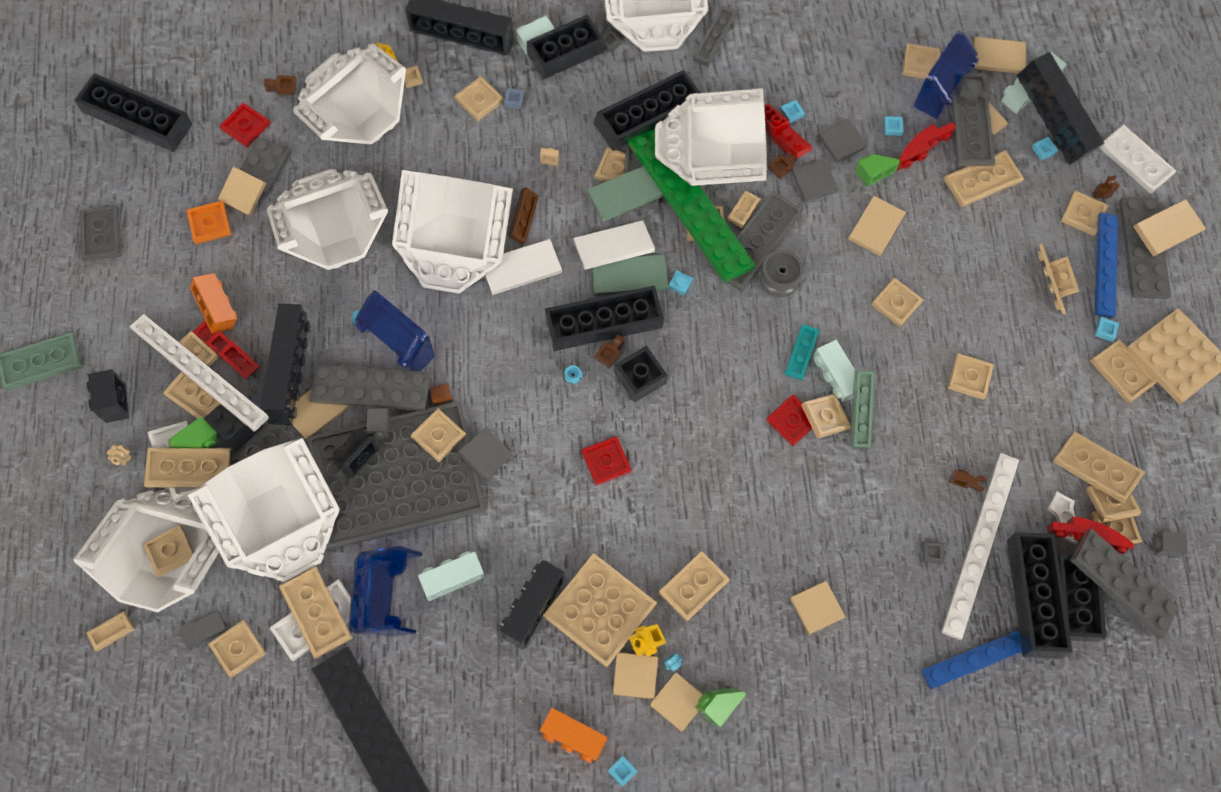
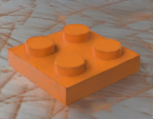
[186,200,232,244]

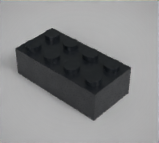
[526,14,604,80]
[1058,555,1107,642]
[499,560,565,650]

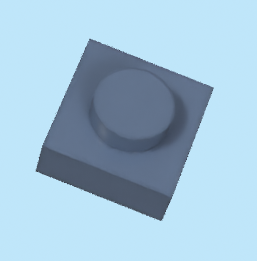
[504,88,525,109]

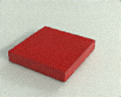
[219,102,271,148]
[766,394,812,447]
[581,436,632,486]

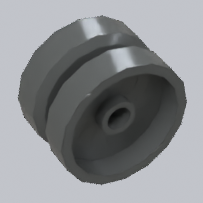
[759,250,803,298]

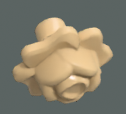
[106,445,131,465]

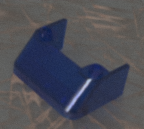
[913,30,979,120]
[355,290,435,371]
[349,546,422,636]

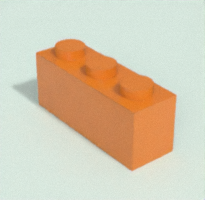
[190,273,237,333]
[540,708,608,763]

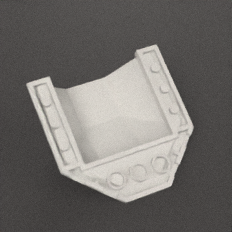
[605,0,708,52]
[293,44,406,144]
[655,88,767,186]
[267,169,388,270]
[392,170,513,294]
[187,438,340,582]
[74,487,219,612]

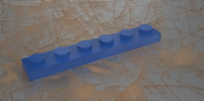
[1095,212,1118,318]
[921,630,1022,690]

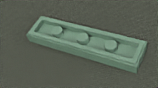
[850,370,875,448]

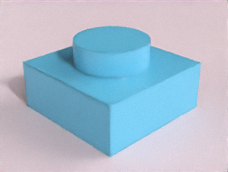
[780,100,805,123]
[883,116,903,136]
[1031,137,1058,161]
[668,270,693,296]
[1094,317,1119,342]
[608,756,638,787]

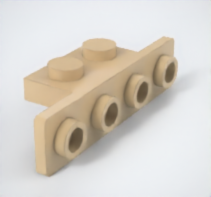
[1037,243,1080,315]

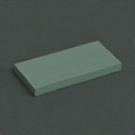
[587,166,663,222]
[592,255,669,296]
[0,332,82,391]

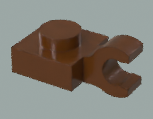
[264,75,297,95]
[768,153,798,179]
[1093,175,1120,199]
[595,335,624,369]
[949,470,987,492]

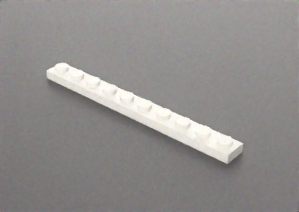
[129,314,269,432]
[941,453,1019,640]

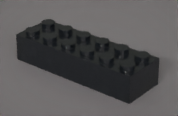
[405,0,514,56]
[1016,52,1105,165]
[593,70,701,151]
[74,73,192,152]
[545,286,664,351]
[260,303,311,425]
[1007,532,1073,659]

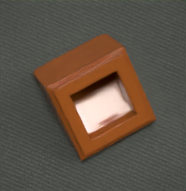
[430,383,453,406]

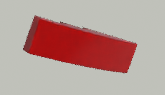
[193,321,260,380]

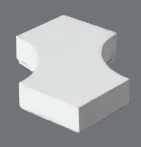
[1047,491,1078,545]

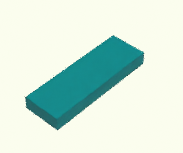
[784,324,820,381]

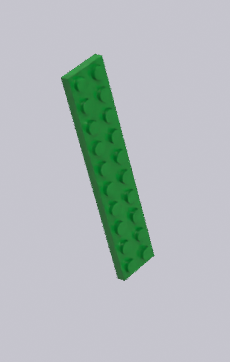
[627,129,756,283]

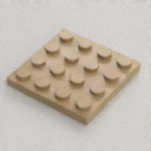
[1126,308,1221,405]
[543,553,657,668]

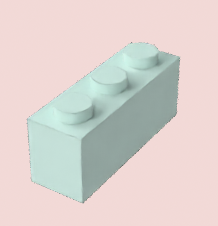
[814,340,855,403]
[418,551,485,601]

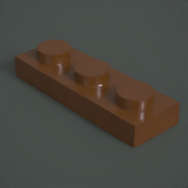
[508,187,539,244]

